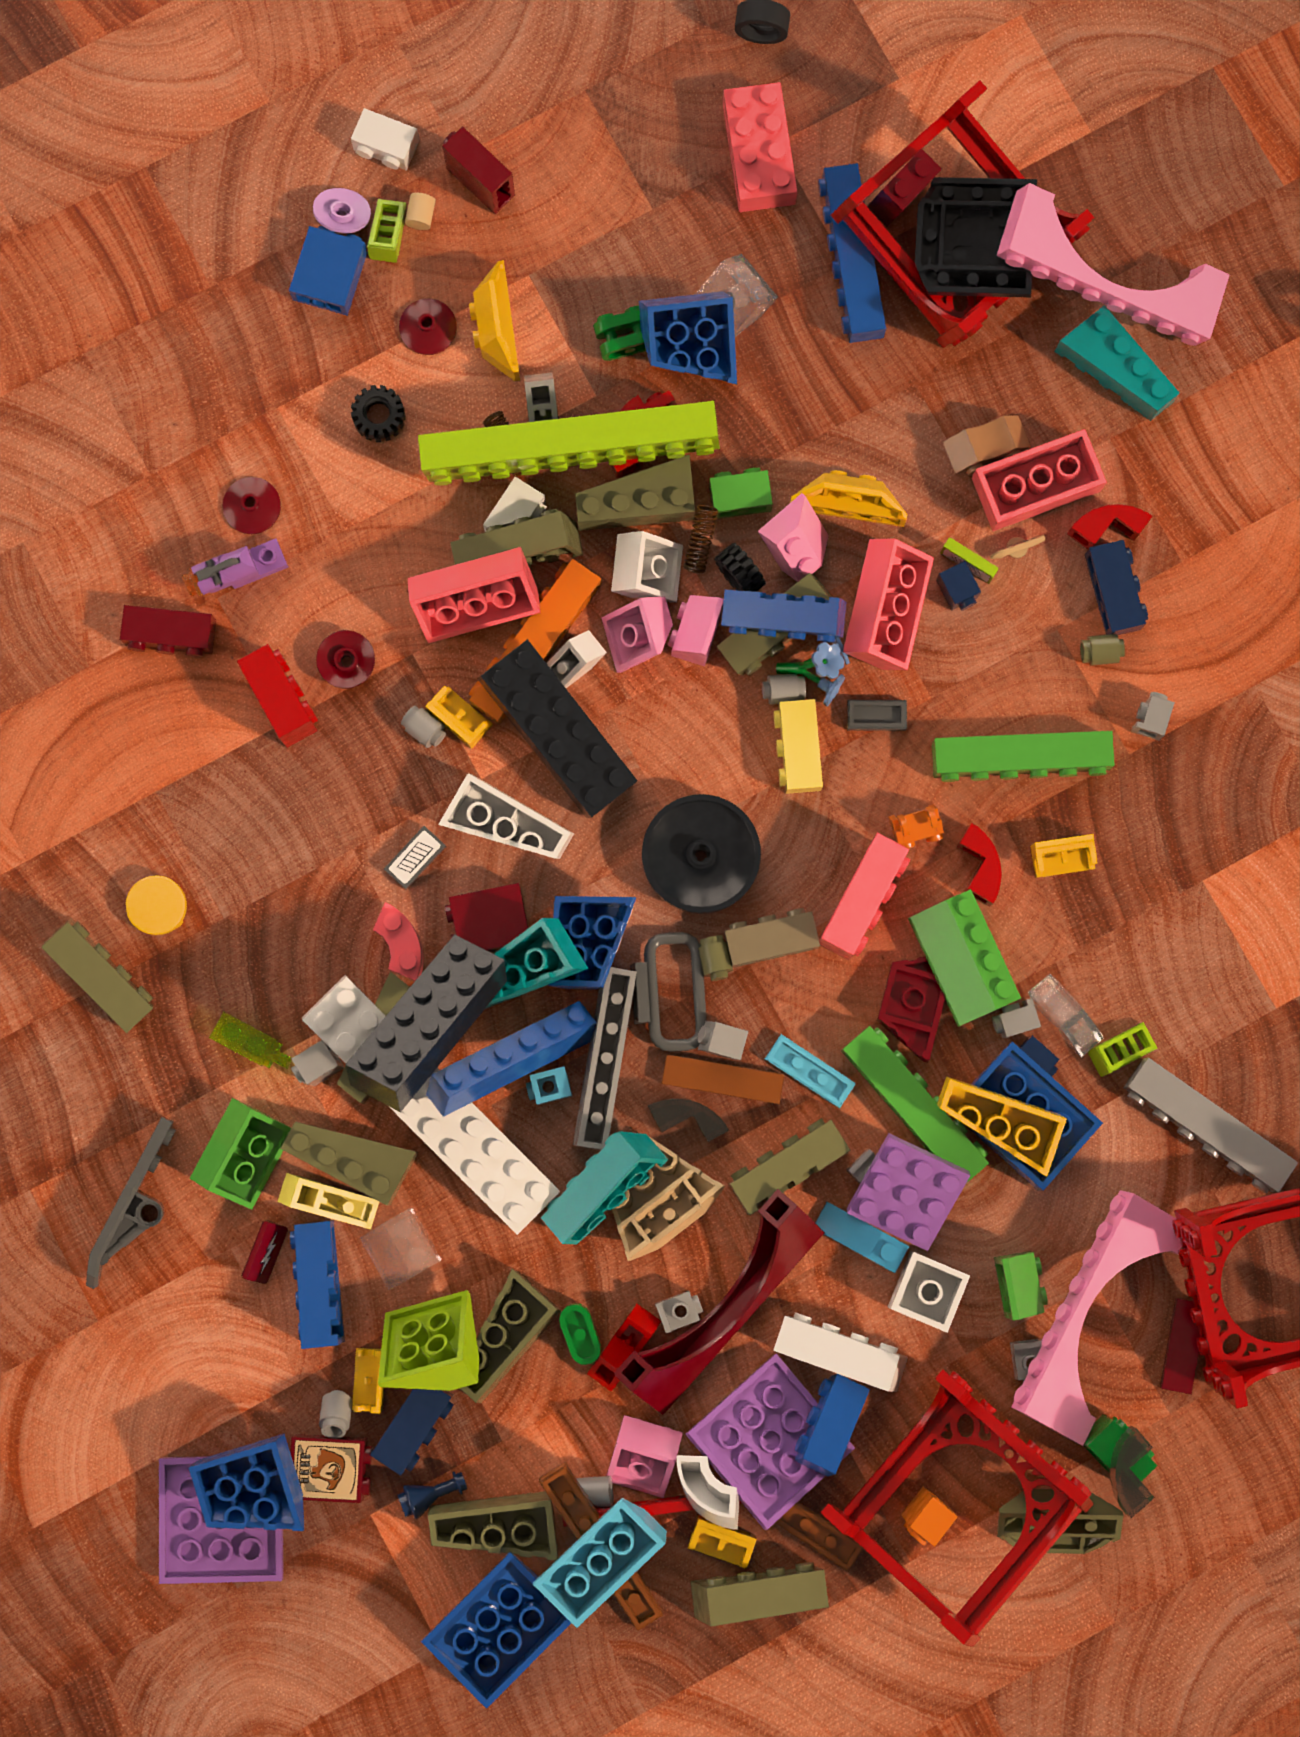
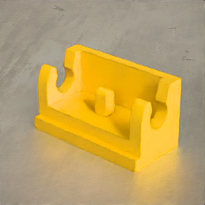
[425,686,493,749]
[1030,834,1097,878]
[352,1348,384,1414]
[687,1515,757,1568]

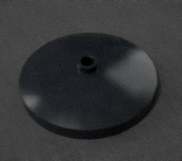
[642,794,761,914]

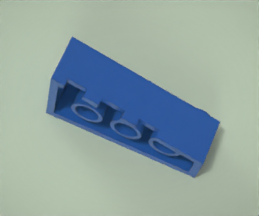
[721,590,847,642]
[290,1220,345,1349]

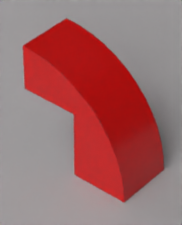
[1067,504,1153,550]
[957,823,1002,907]
[587,1304,661,1392]

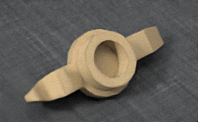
[990,535,1045,559]

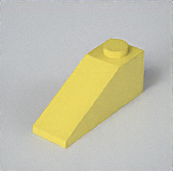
[277,1173,379,1229]

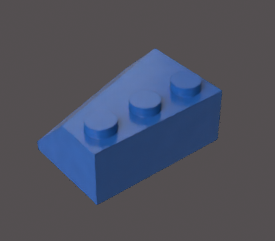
[639,291,737,384]
[548,896,636,990]
[189,1434,304,1531]

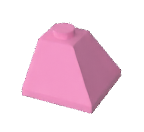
[602,597,673,673]

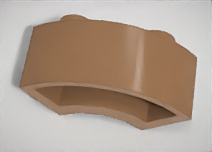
[943,415,1031,476]

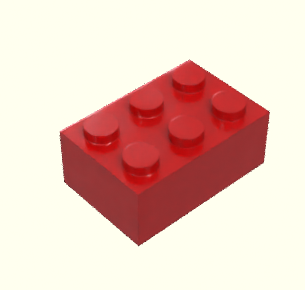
[237,644,319,748]

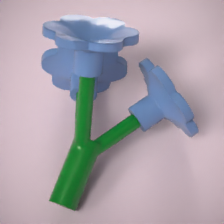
[776,637,850,707]

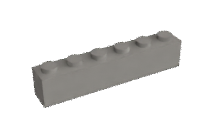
[573,967,637,1150]
[1123,1057,1298,1194]

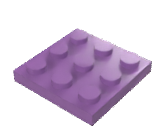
[847,1133,970,1251]

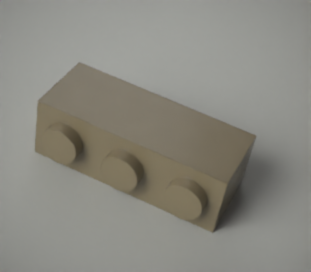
[724,908,820,968]

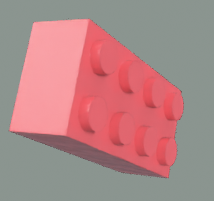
[723,82,797,212]
[971,429,1107,531]
[843,538,934,670]
[408,547,541,643]
[819,832,911,960]

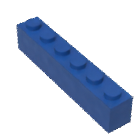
[818,163,886,343]
[426,1001,597,1117]

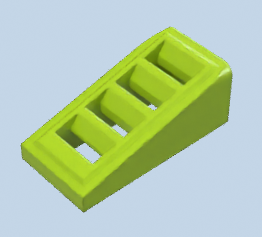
[367,199,407,263]
[1088,1022,1158,1077]

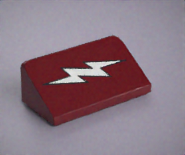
[241,1220,288,1284]

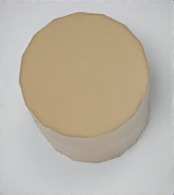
[405,193,436,230]

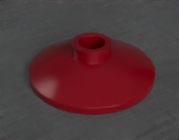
[399,298,457,355]
[222,477,281,535]
[316,630,375,689]

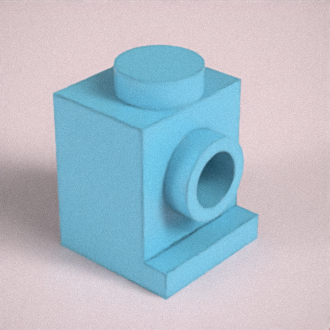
[526,1066,572,1105]

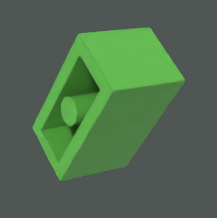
[709,468,773,519]

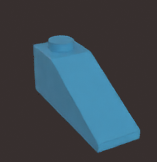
[815,1202,909,1273]

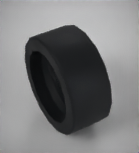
[735,0,790,44]

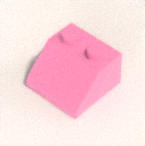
[758,493,828,582]
[668,595,724,667]
[606,1415,683,1498]

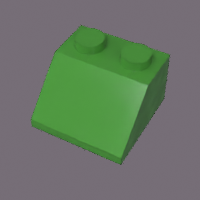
[994,1251,1048,1321]

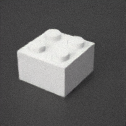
[888,1251,970,1333]

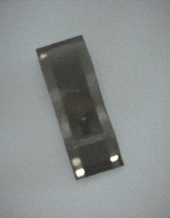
[647,1099,729,1142]
[1110,1425,1155,1518]

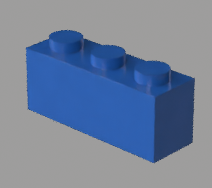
[795,1374,870,1477]

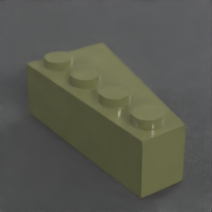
[717,573,832,676]
[41,918,154,1033]
[460,1269,561,1403]
[691,1562,829,1627]

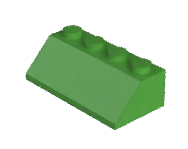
[908,889,1021,1027]

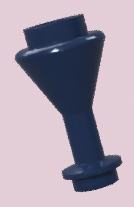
[397,1471,468,1520]

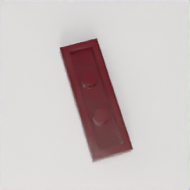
[1160,1298,1200,1395]

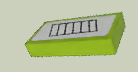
[940,538,998,584]

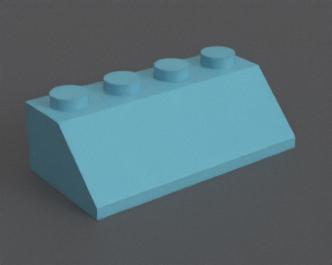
[533,1498,667,1628]

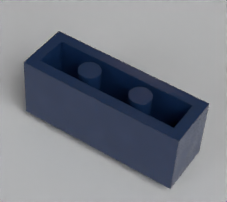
[1085,540,1148,635]
[370,1389,454,1476]

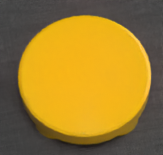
[126,875,187,935]

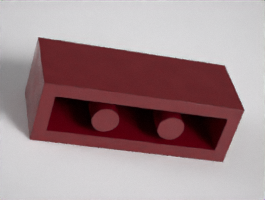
[119,605,217,658]

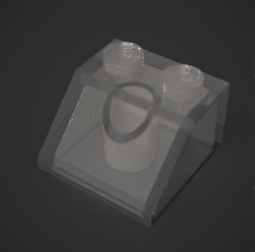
[695,254,778,337]
[360,1208,442,1291]

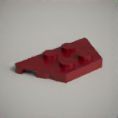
[876,956,945,1063]

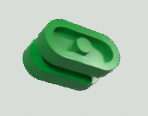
[593,306,646,361]
[559,1303,601,1365]

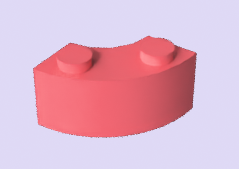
[373,902,424,981]

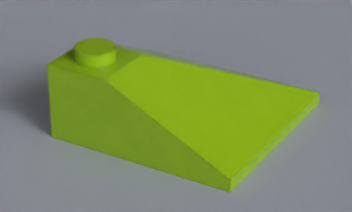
[378,1290,479,1391]

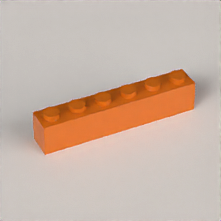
[469,559,602,726]

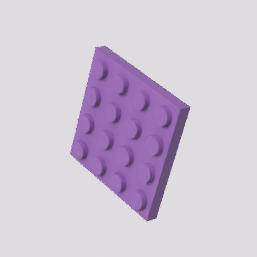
[686,1353,855,1530]
[159,1456,283,1584]

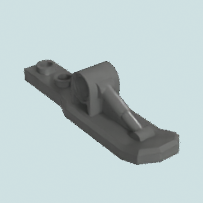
[86,1116,176,1289]

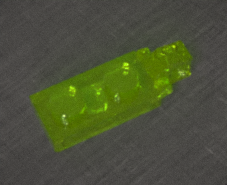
[209,1011,292,1069]

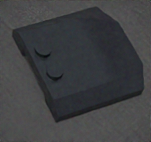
[915,177,1037,298]

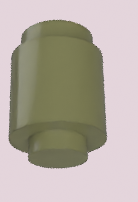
[1080,634,1125,666]
[698,935,733,981]

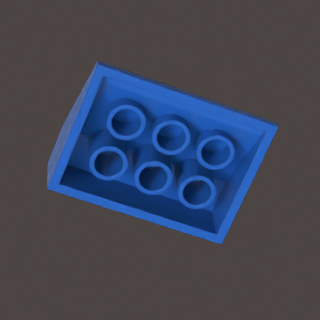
[963,1042,1103,1191]
[421,1551,571,1709]

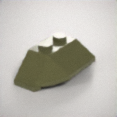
[997,1489,1124,1554]

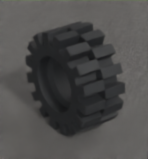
[351,385,405,442]
[714,543,766,592]

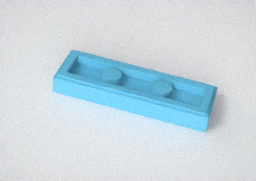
[765,1034,856,1109]

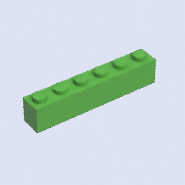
[932,731,1115,782]
[841,1026,989,1182]

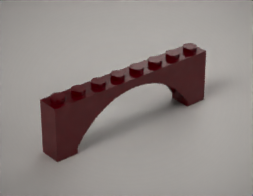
[614,1189,825,1415]

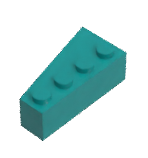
[1054,305,1180,421]
[485,918,588,1009]
[541,1131,669,1245]

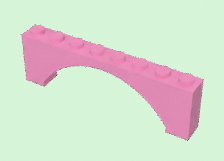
[997,183,1229,346]
[1011,1190,1182,1446]

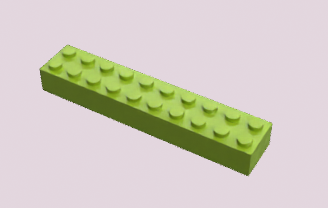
[418,401,720,485]

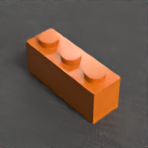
[901,1486,958,1547]

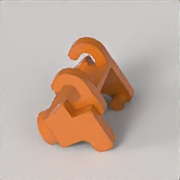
[888,804,944,849]

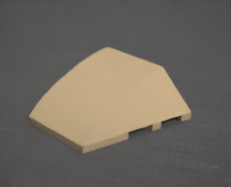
[612,1137,725,1261]

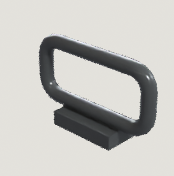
[630,932,707,1051]

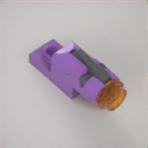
[182,538,288,597]

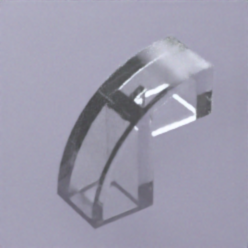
[1027,974,1104,1057]

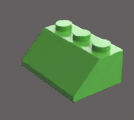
[190,1098,291,1210]

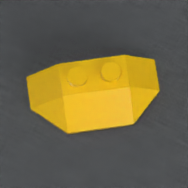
[469,260,520,381]
[790,470,907,527]

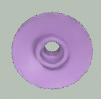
[313,188,371,233]

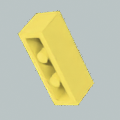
[774,699,823,794]

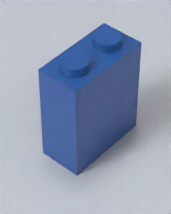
[289,226,368,316]

